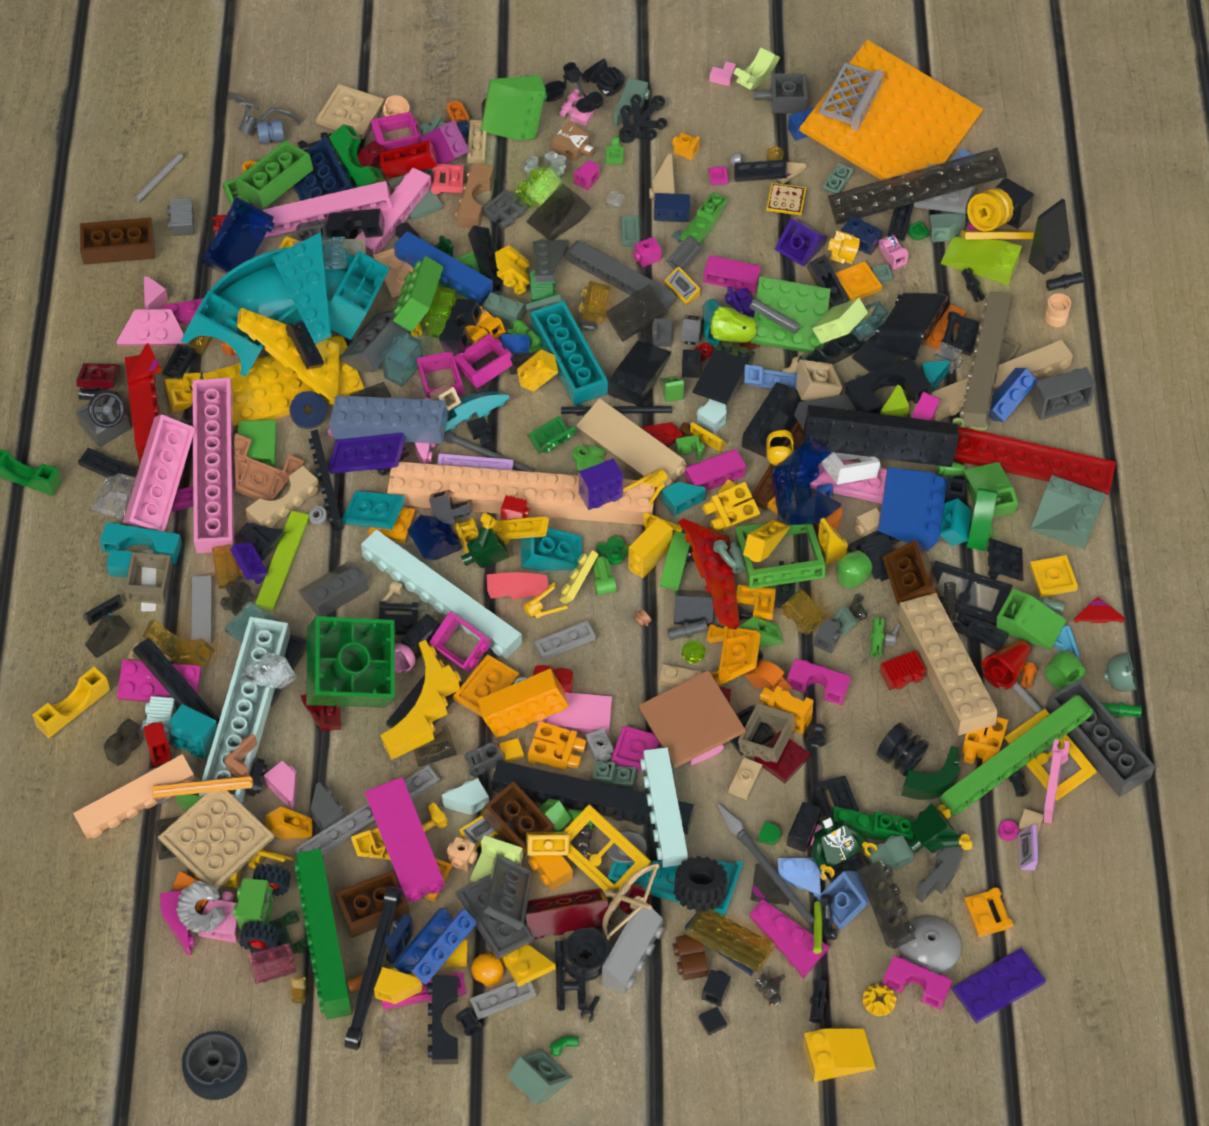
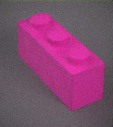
[703,255,761,294]
[685,449,746,491]

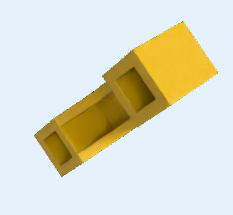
[32,666,110,739]

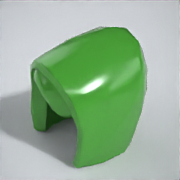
[836,551,872,589]
[1045,650,1086,691]

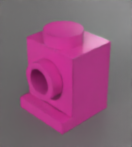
[573,160,600,190]

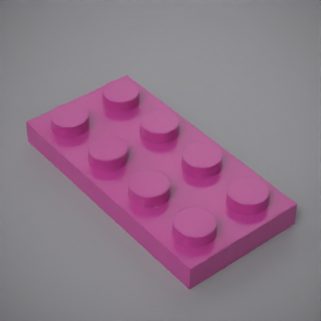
[117,660,202,705]

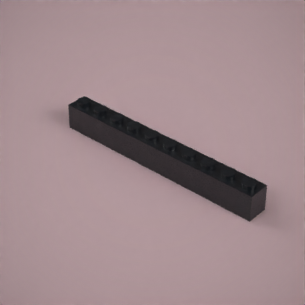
[491,760,694,835]

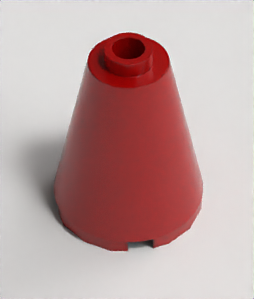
[981,640,1031,689]

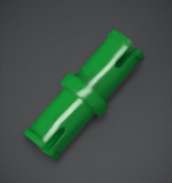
[1101,702,1142,718]

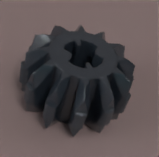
[596,67,625,96]

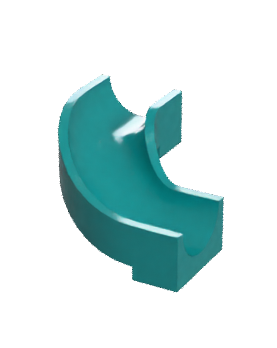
[181,247,390,377]

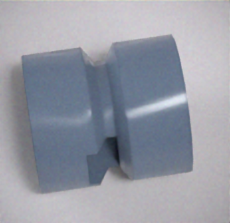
[257,119,284,144]

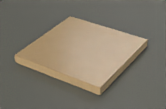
[158,790,275,890]

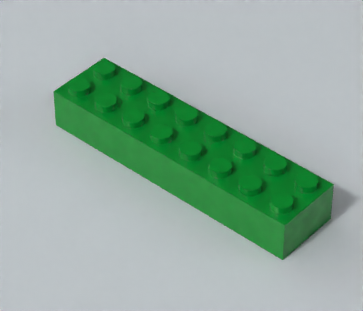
[294,848,351,1020]

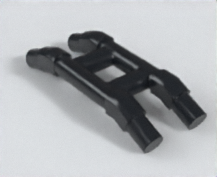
[555,941,586,1011]

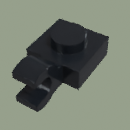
[467,417,491,449]

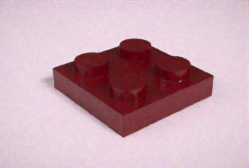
[76,363,120,389]
[754,731,811,784]

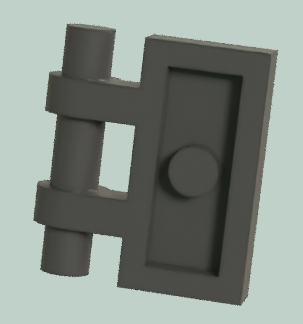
[482,189,528,229]

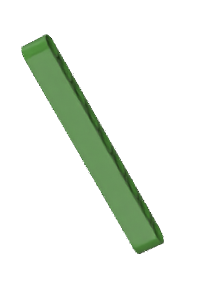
[940,695,1093,816]

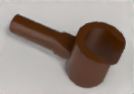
[680,422,701,442]

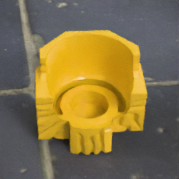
[828,230,860,264]

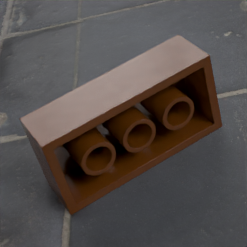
[80,218,155,264]

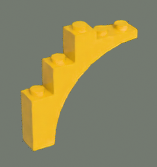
[380,640,461,760]

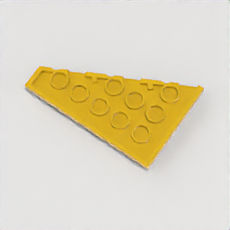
[237,308,340,405]

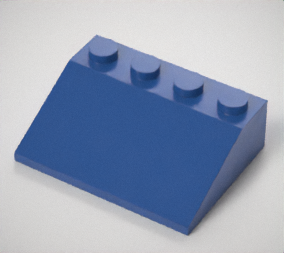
[877,467,948,551]

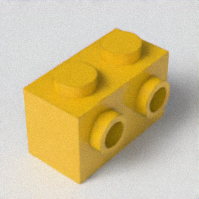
[517,349,558,392]

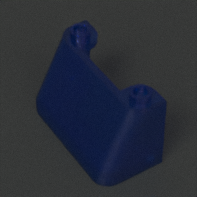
[201,197,275,274]

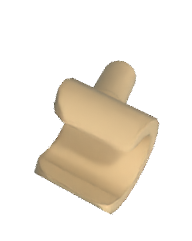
[381,582,403,601]

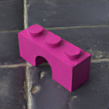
[787,658,851,705]
[882,956,952,1010]

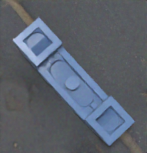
[744,364,798,393]

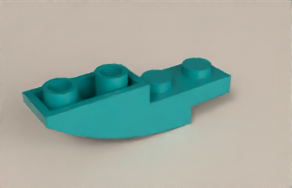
[445,391,510,432]

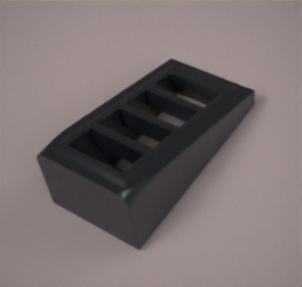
[163,344,196,380]

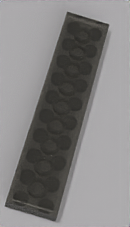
[827,147,1007,225]

